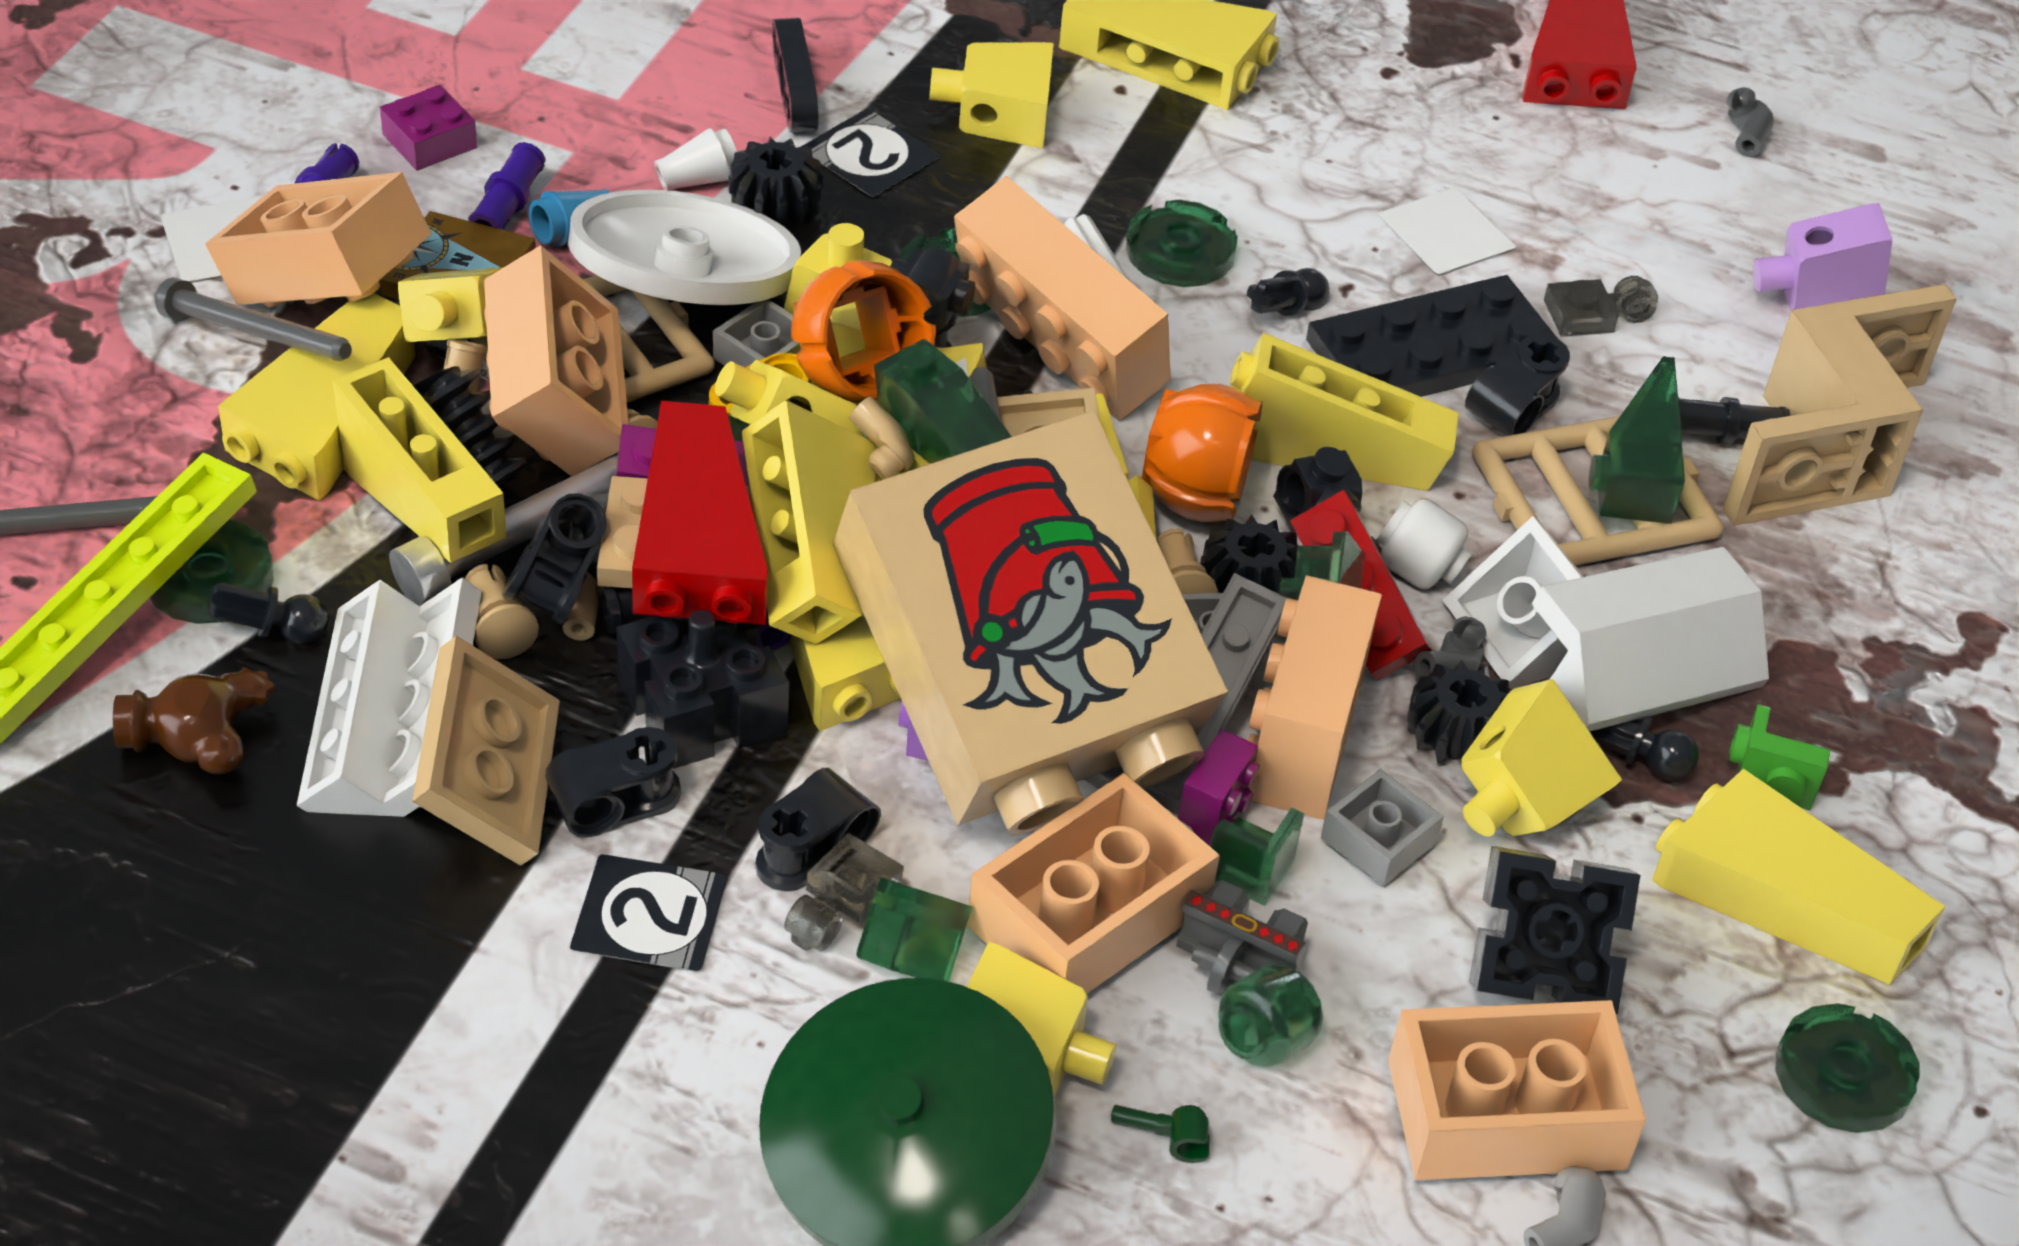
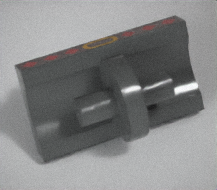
[1176,880,1308,999]

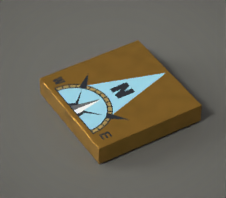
[381,211,536,299]

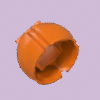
[791,260,936,402]
[1141,384,1263,523]

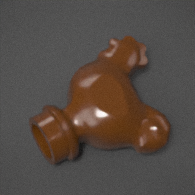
[113,668,275,774]

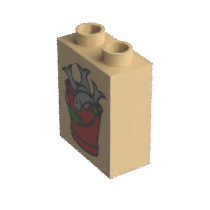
[833,410,1228,834]

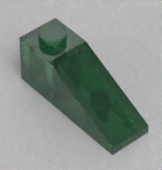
[874,338,1012,464]
[1588,356,1685,524]

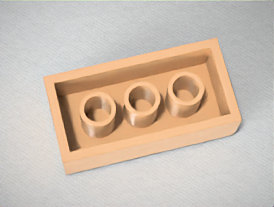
[954,176,1171,422]

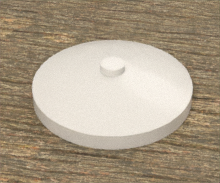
[568,190,801,305]

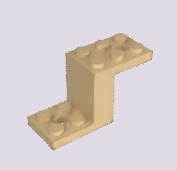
[1722,284,1957,526]

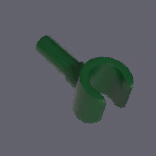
[1111,1104,1210,1163]

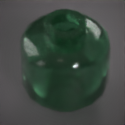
[1218,963,1323,1068]

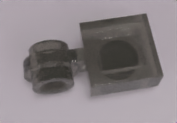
[1544,276,1658,337]
[784,833,904,952]

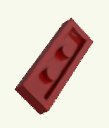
[1290,490,1432,681]

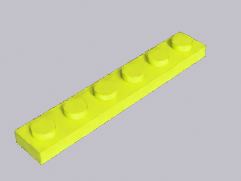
[0,453,257,744]

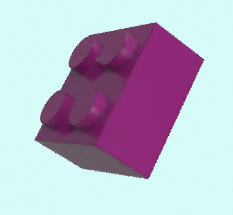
[380,85,477,171]
[1177,729,1260,850]

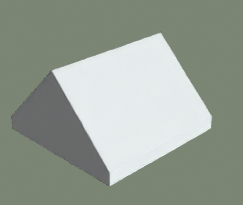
[1442,516,1583,689]

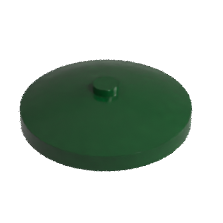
[759,978,1057,1246]

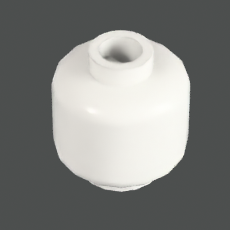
[1376,498,1472,590]

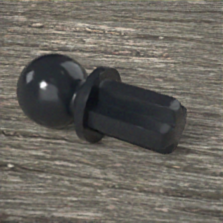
[1246,268,1330,316]
[207,583,329,644]
[1589,716,1699,781]

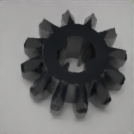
[728,136,823,226]
[1200,514,1306,600]
[1406,659,1510,768]

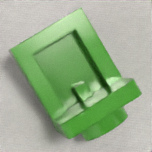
[1728,704,1831,811]

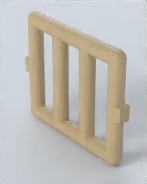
[469,275,715,403]
[1472,412,1723,566]

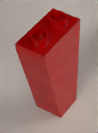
[1522,0,1637,109]
[632,401,768,625]

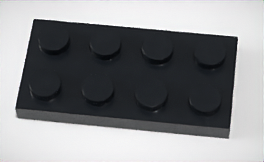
[1306,275,1558,397]

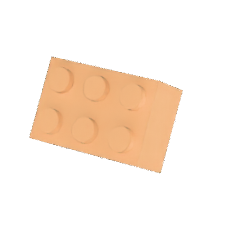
[205,172,432,307]
[484,246,629,476]
[1248,575,1382,820]
[967,773,1220,994]
[1388,1000,1646,1181]

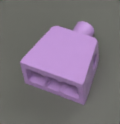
[1753,203,1893,310]

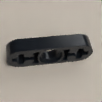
[772,17,819,133]

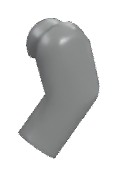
[1524,1166,1606,1246]

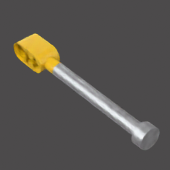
[389,353,812,606]

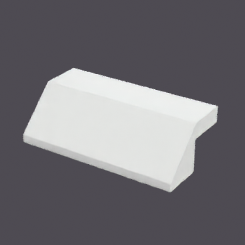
[1531,546,1769,731]
[297,577,482,817]

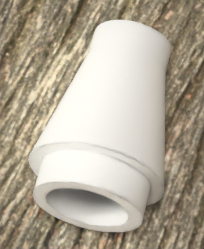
[654,128,737,191]

